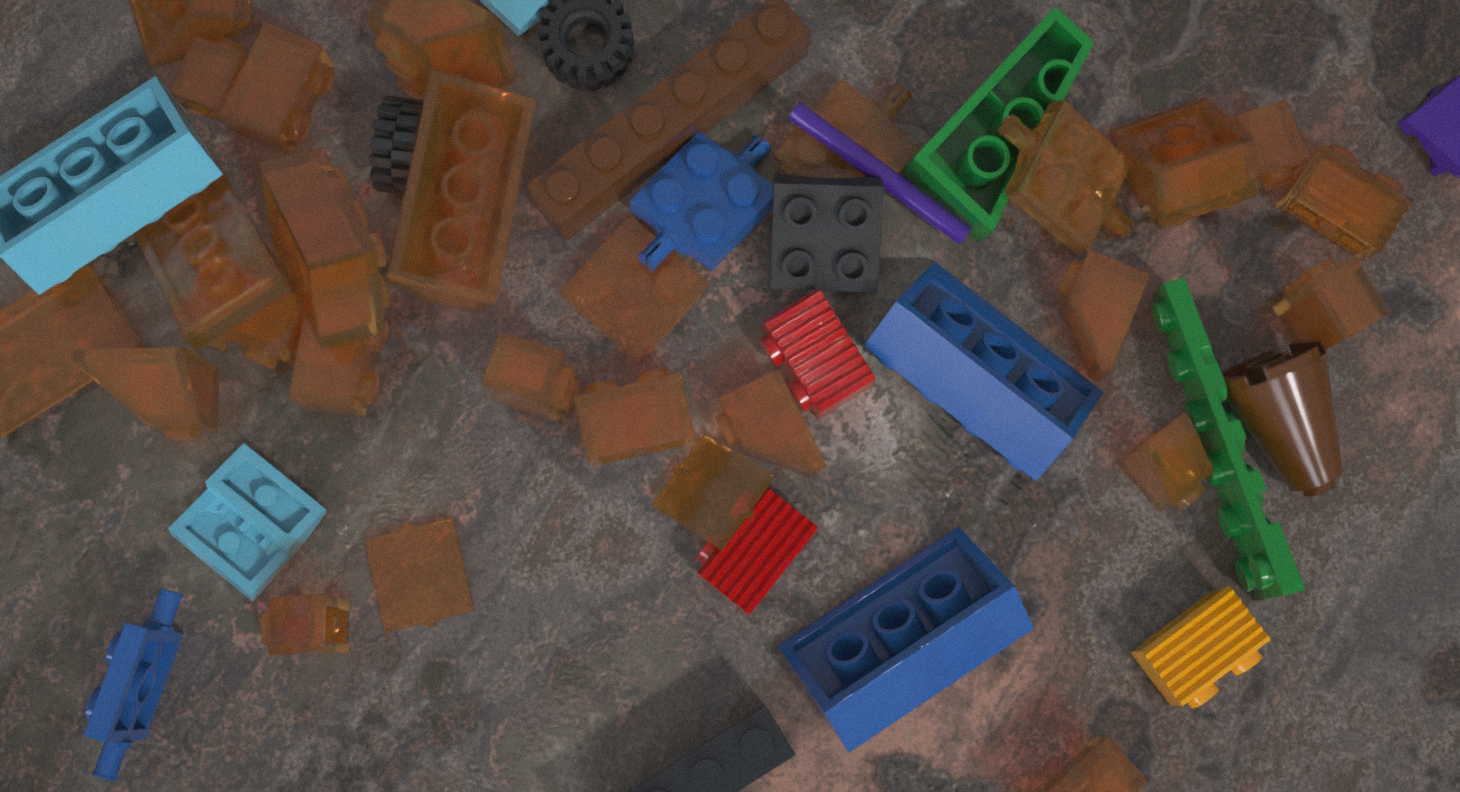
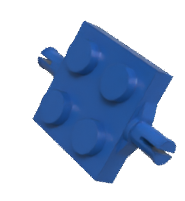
[630,131,773,271]
[83,588,184,781]

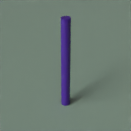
[788,101,972,245]

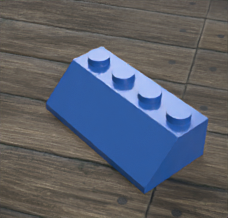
[864,262,1103,481]
[778,526,1034,753]

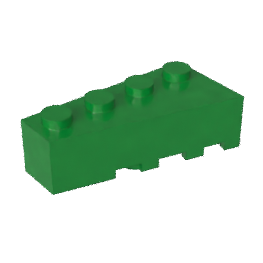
[901,6,1095,243]

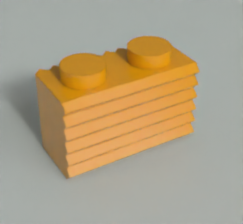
[1130,585,1270,709]

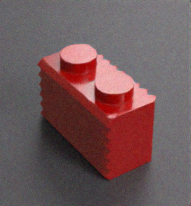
[759,288,876,419]
[696,486,818,617]

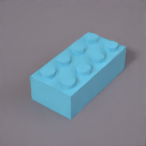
[0,76,223,295]

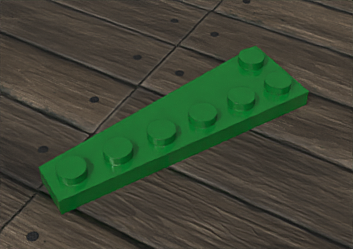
[1150,277,1305,601]

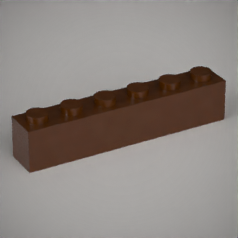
[526,0,810,242]

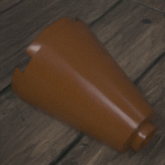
[1222,339,1343,497]

